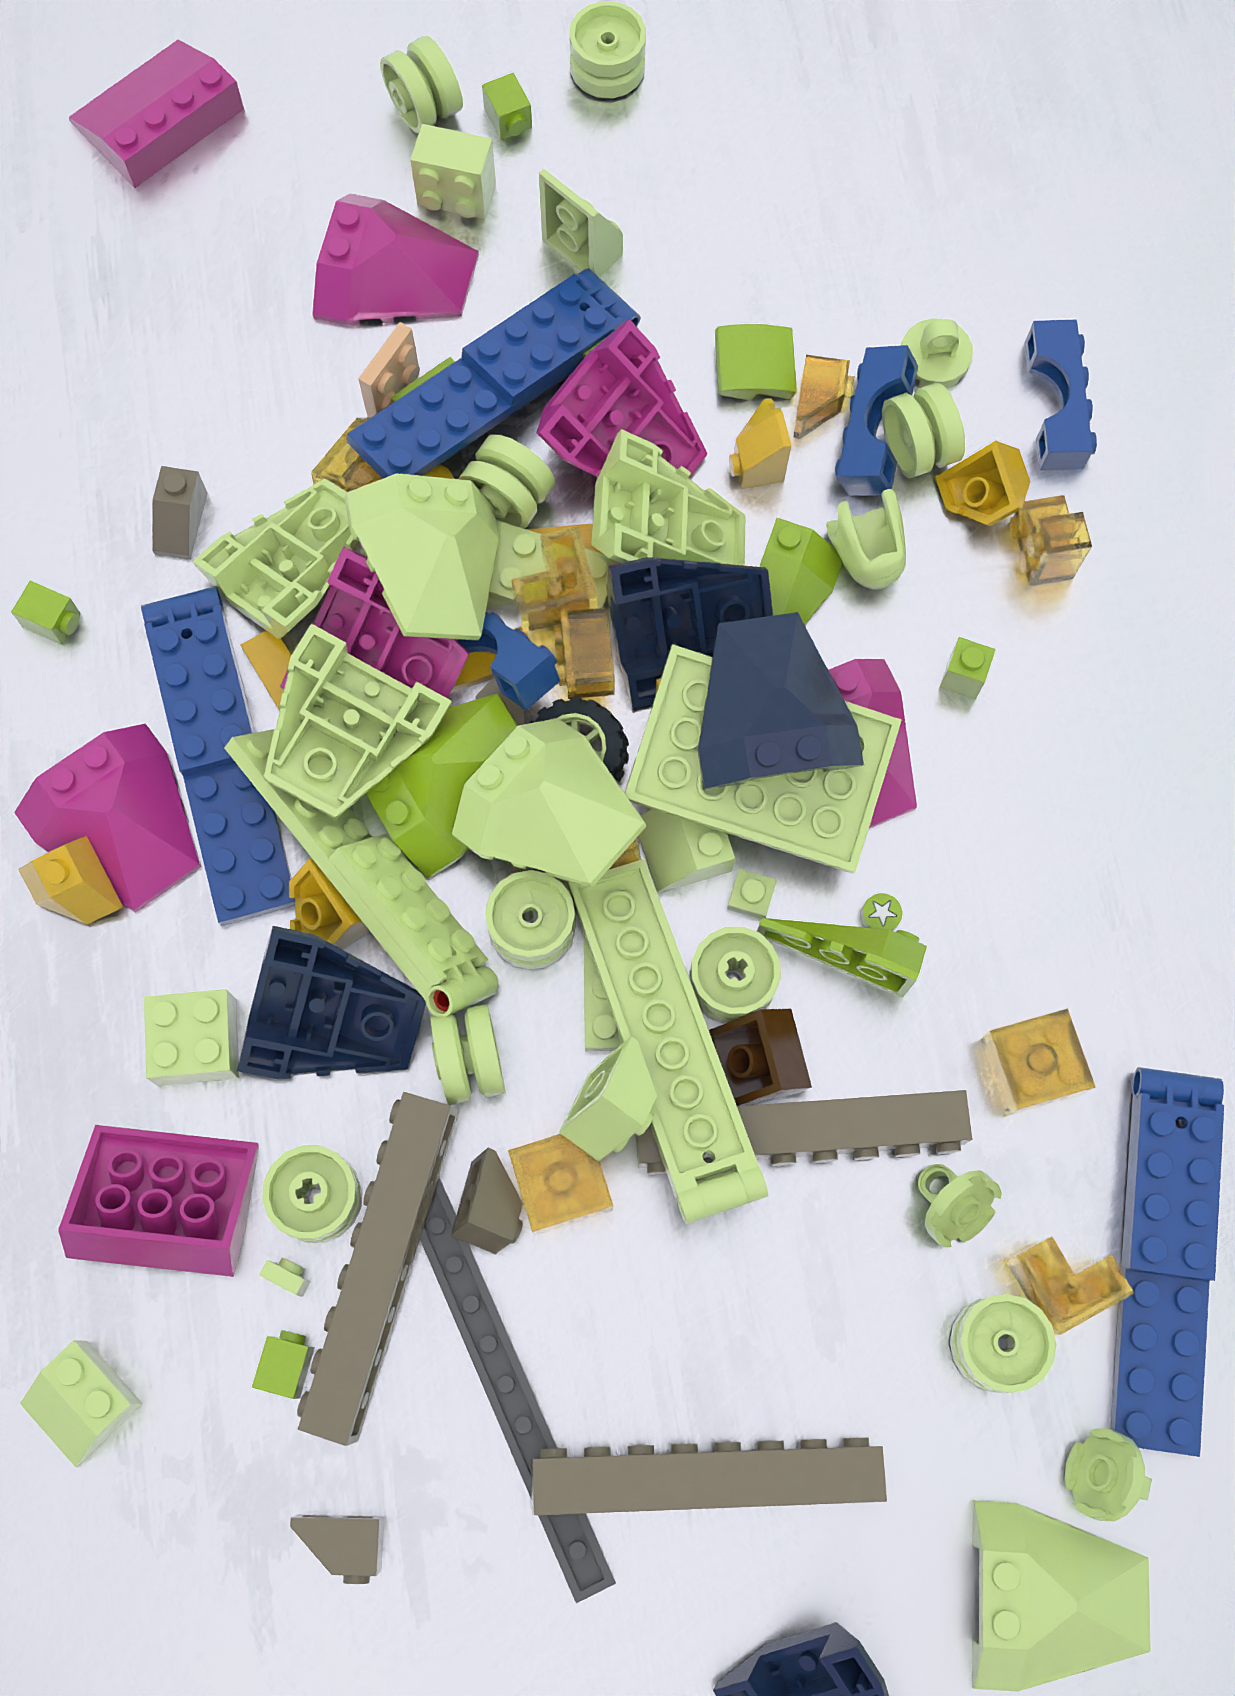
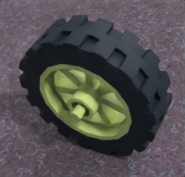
[529,697,629,782]

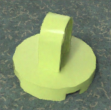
[901,318,973,388]
[918,1164,1002,1248]
[1064,1429,1152,1522]

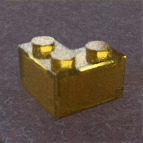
[1010,495,1092,586]
[511,526,598,633]
[554,607,615,699]
[1005,1236,1134,1335]

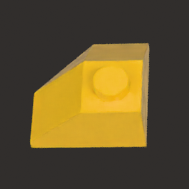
[729,398,792,489]
[935,440,1031,526]
[18,836,123,924]
[289,858,370,950]

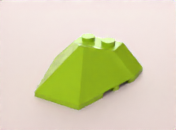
[366,693,518,879]

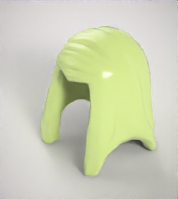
[826,489,906,590]

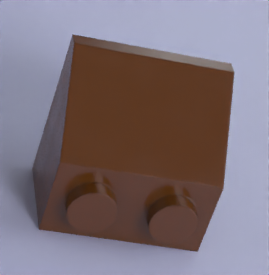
[709,1008,812,1106]

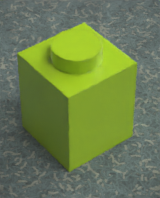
[482,72,532,140]
[11,580,81,645]
[939,637,996,700]
[251,1330,315,1399]

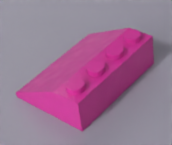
[68,39,244,188]
[58,1125,259,1277]

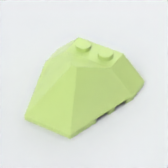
[591,429,746,565]
[345,473,499,640]
[192,479,358,639]
[263,624,452,819]
[452,718,646,887]
[972,1500,1151,1692]

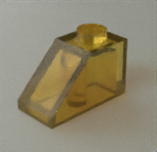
[793,354,855,439]

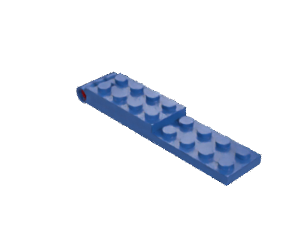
[347,269,641,478]
[141,586,295,926]
[1110,1067,1224,1457]

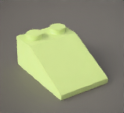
[539,169,623,277]

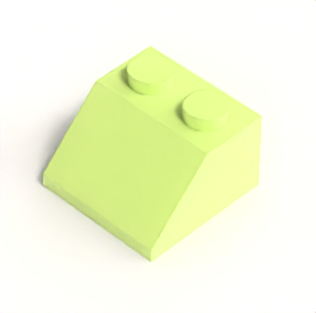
[638,809,736,894]
[559,1036,657,1161]
[19,1340,143,1468]

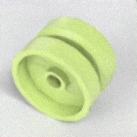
[569,1,646,99]
[380,35,463,133]
[882,382,965,479]
[458,435,555,529]
[485,870,576,970]
[689,927,781,1024]
[430,1004,506,1105]
[262,1145,363,1243]
[950,1294,1057,1393]

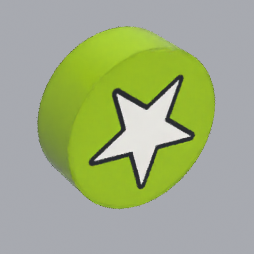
[861,893,903,931]

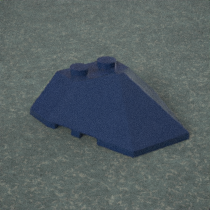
[606,557,773,709]
[697,612,864,790]
[237,926,426,1079]
[713,1622,889,1696]

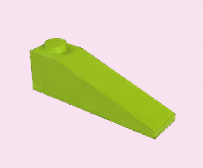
[759,518,843,626]
[757,918,927,997]

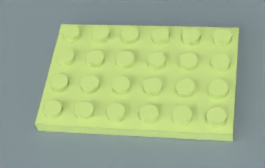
[625,644,902,874]

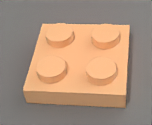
[358,322,420,418]

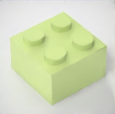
[410,124,496,219]
[144,989,239,1086]

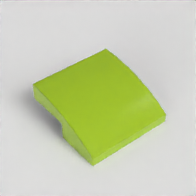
[715,324,797,400]

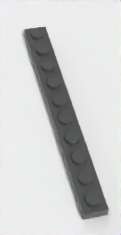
[420,1178,616,1604]

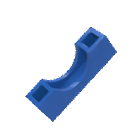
[1025,319,1097,470]
[835,345,918,496]
[456,612,560,710]

